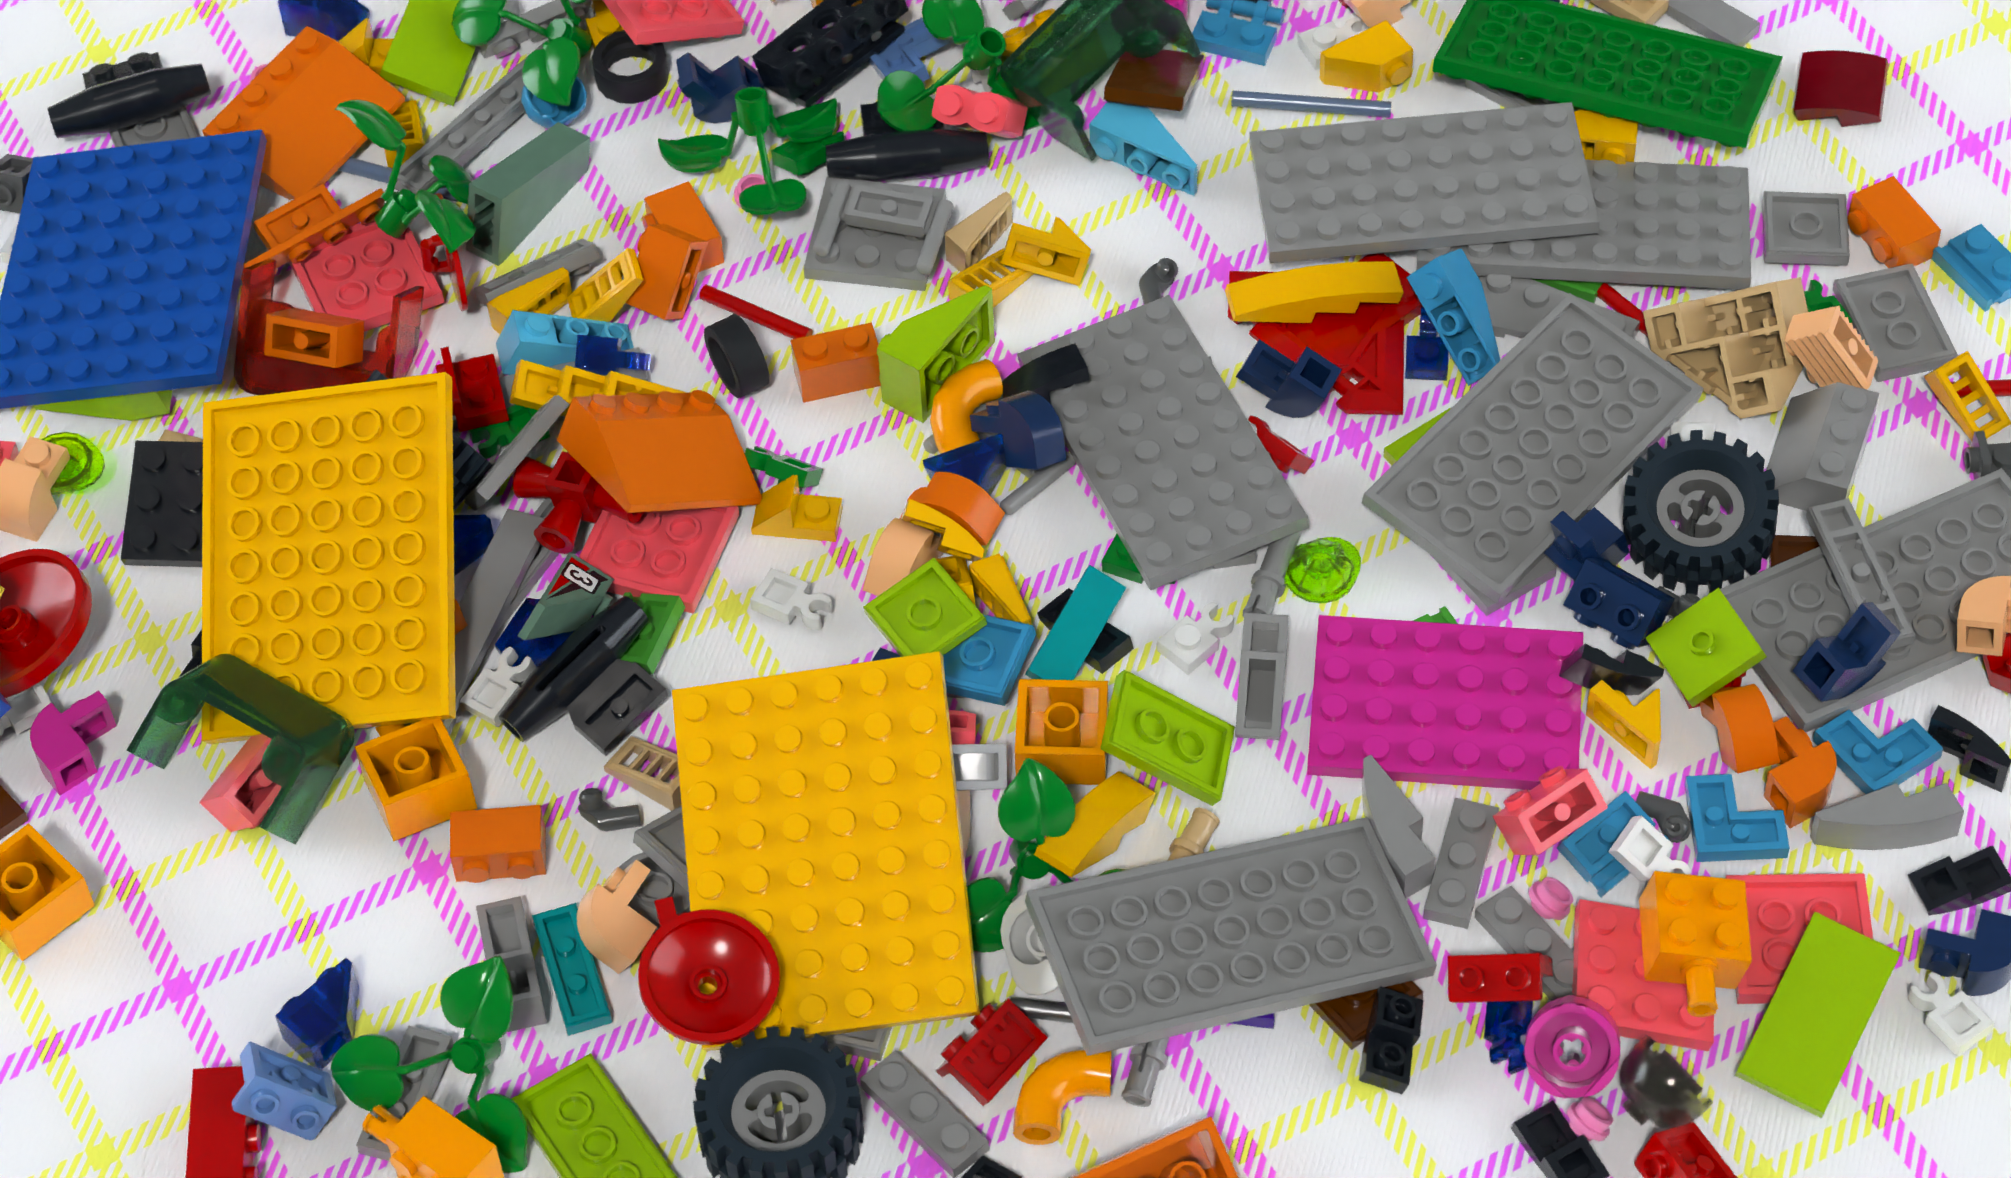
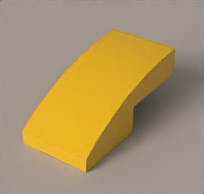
[901,499,985,562]

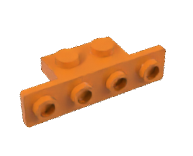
[241,183,385,285]

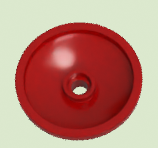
[638,909,780,1045]

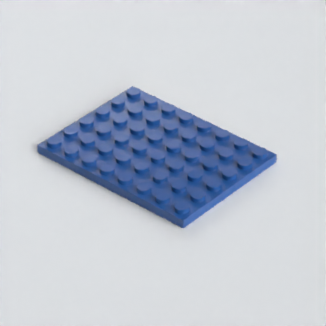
[0,129,267,409]

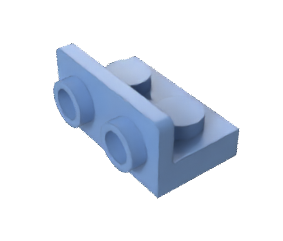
[232,1041,337,1140]

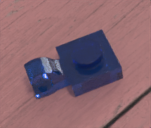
[1405,307,1448,381]
[575,335,651,376]
[1484,1001,1533,1075]

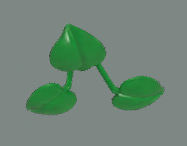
[451,0,592,106]
[878,0,1055,131]
[658,87,837,215]
[335,100,476,254]
[967,758,1125,952]
[331,956,528,1173]

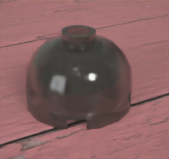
[1619,1035,1713,1129]

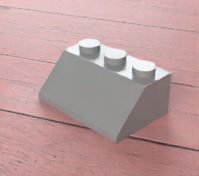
[1766,382,1880,511]

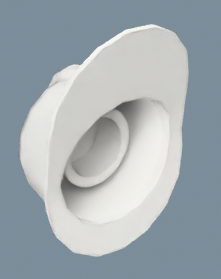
[1000,893,1059,996]

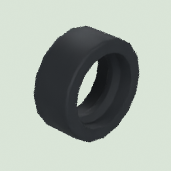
[592,30,669,104]
[704,314,769,399]

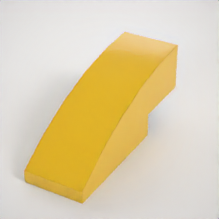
[1034,771,1156,877]

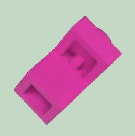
[30,690,116,795]

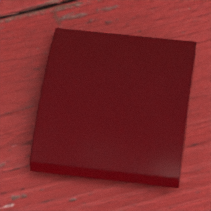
[1794,50,1889,127]

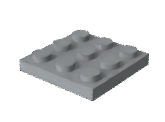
[804,177,946,291]

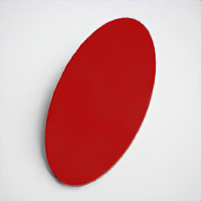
[420,193,468,311]

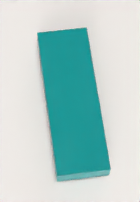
[1025,565,1127,680]
[532,903,613,1036]

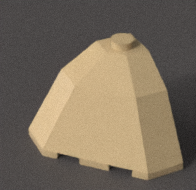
[1643,277,1808,419]

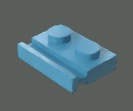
[1932,223,2011,312]
[1557,790,1670,898]

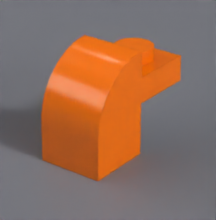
[899,472,1005,546]
[1700,684,1780,774]
[1764,716,1837,828]

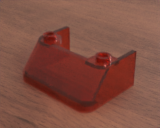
[234,259,424,395]

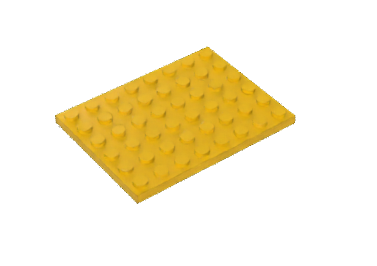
[201,372,456,744]
[672,651,980,1052]

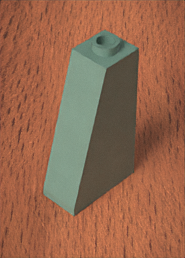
[466,122,591,266]

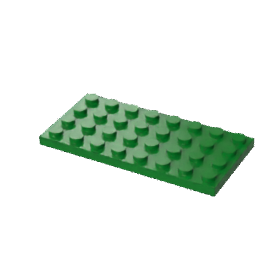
[1432,0,1783,148]

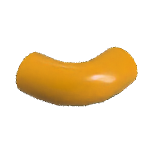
[930,359,1003,464]
[1013,1049,1112,1145]

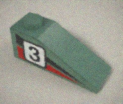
[518,552,614,640]

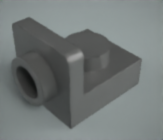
[0,154,33,214]
[1964,431,2011,479]

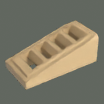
[945,192,1012,272]
[604,736,681,811]

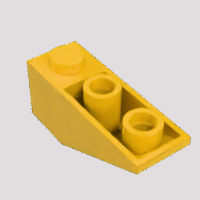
[1574,109,1638,164]

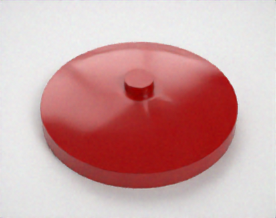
[0,549,92,698]

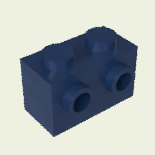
[1563,557,1675,650]

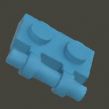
[1190,0,1285,66]

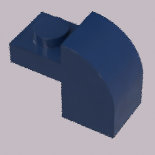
[676,52,765,124]
[1235,339,1342,418]
[970,391,1067,470]
[1544,507,1630,582]
[1792,602,1901,702]
[1918,909,2011,996]

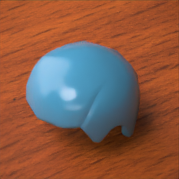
[521,76,587,129]

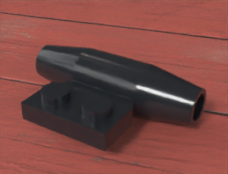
[47,52,211,138]
[825,99,989,182]
[499,596,668,756]

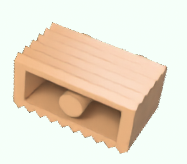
[1785,306,1878,390]

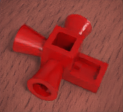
[513,451,643,554]

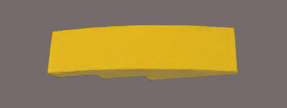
[1225,261,1404,323]
[509,359,687,417]

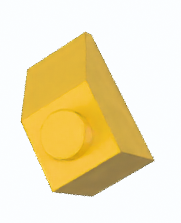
[1319,20,1413,92]

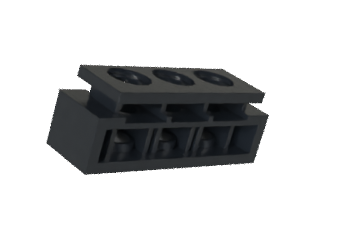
[752,0,909,108]

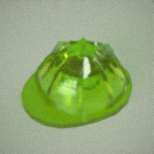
[41,432,105,495]
[1284,537,1361,604]

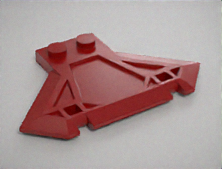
[1228,253,1425,415]

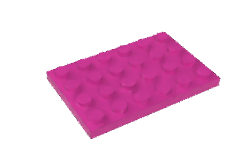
[1307,615,1584,790]

